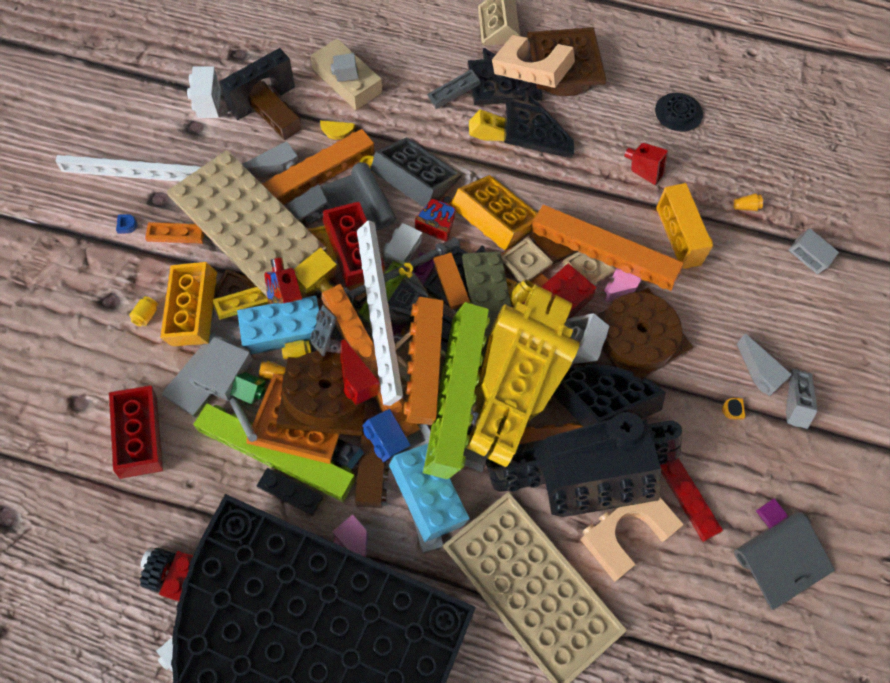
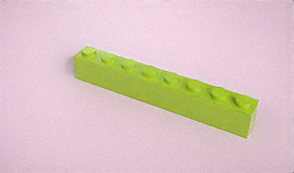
[193,404,355,503]

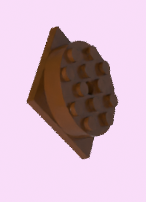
[527,27,607,96]
[596,287,694,379]
[276,351,365,436]

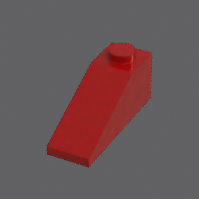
[340,339,379,405]

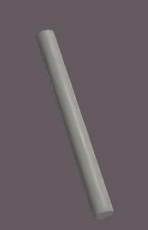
[229,396,257,442]

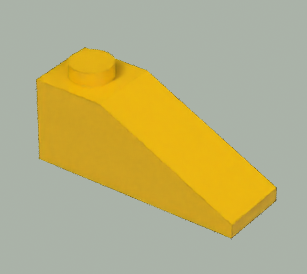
[469,109,505,141]

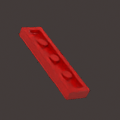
[660,458,723,542]

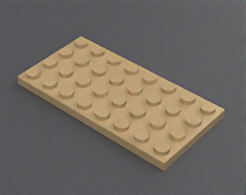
[167,150,327,296]
[442,492,627,683]

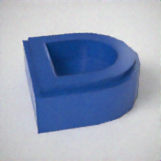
[116,214,138,234]

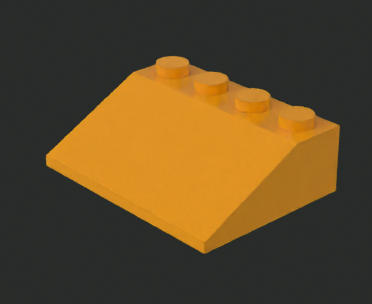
[451,175,537,250]

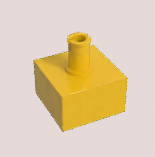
[294,247,337,298]

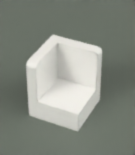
[406,424,431,450]

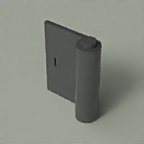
[321,162,397,231]
[734,512,835,610]

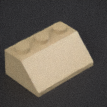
[478,0,520,45]

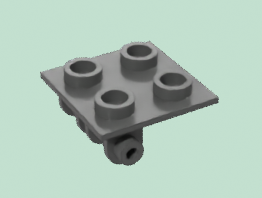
[310,305,340,356]

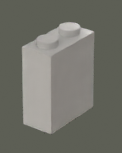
[189,337,253,401]

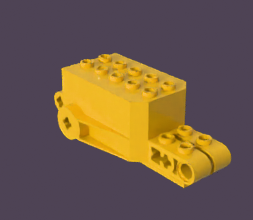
[466,284,580,467]

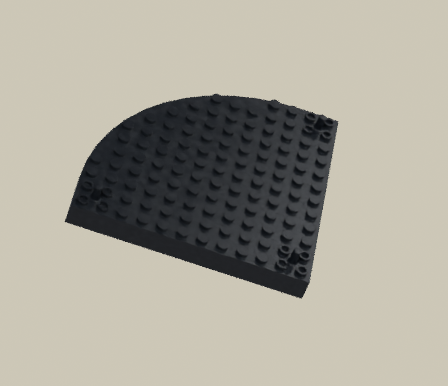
[171,494,476,683]

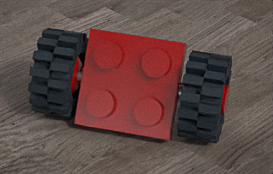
[140,548,226,602]

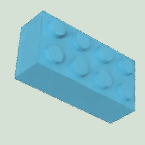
[237,296,319,355]
[389,443,469,542]

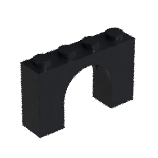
[219,48,295,121]

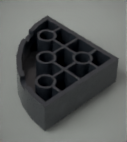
[553,364,666,427]

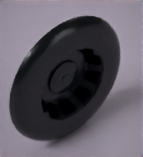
[655,93,703,132]

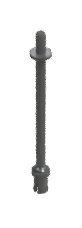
[344,237,460,304]

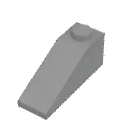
[242,141,299,178]
[737,333,792,397]
[786,368,818,429]

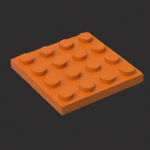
[247,373,340,464]

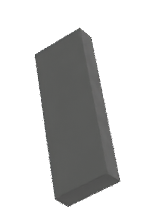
[427,69,481,109]

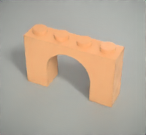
[492,35,575,88]
[581,498,684,582]

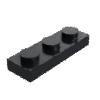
[256,468,323,517]

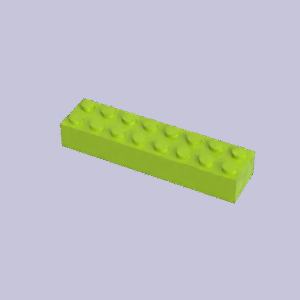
[423,302,490,479]

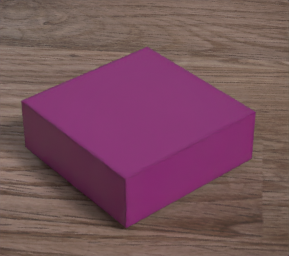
[756,498,788,528]

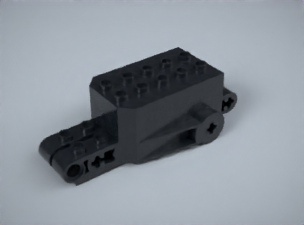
[486,412,682,517]

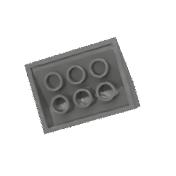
[370,137,462,207]

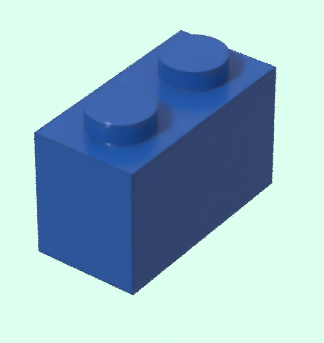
[362,409,411,462]

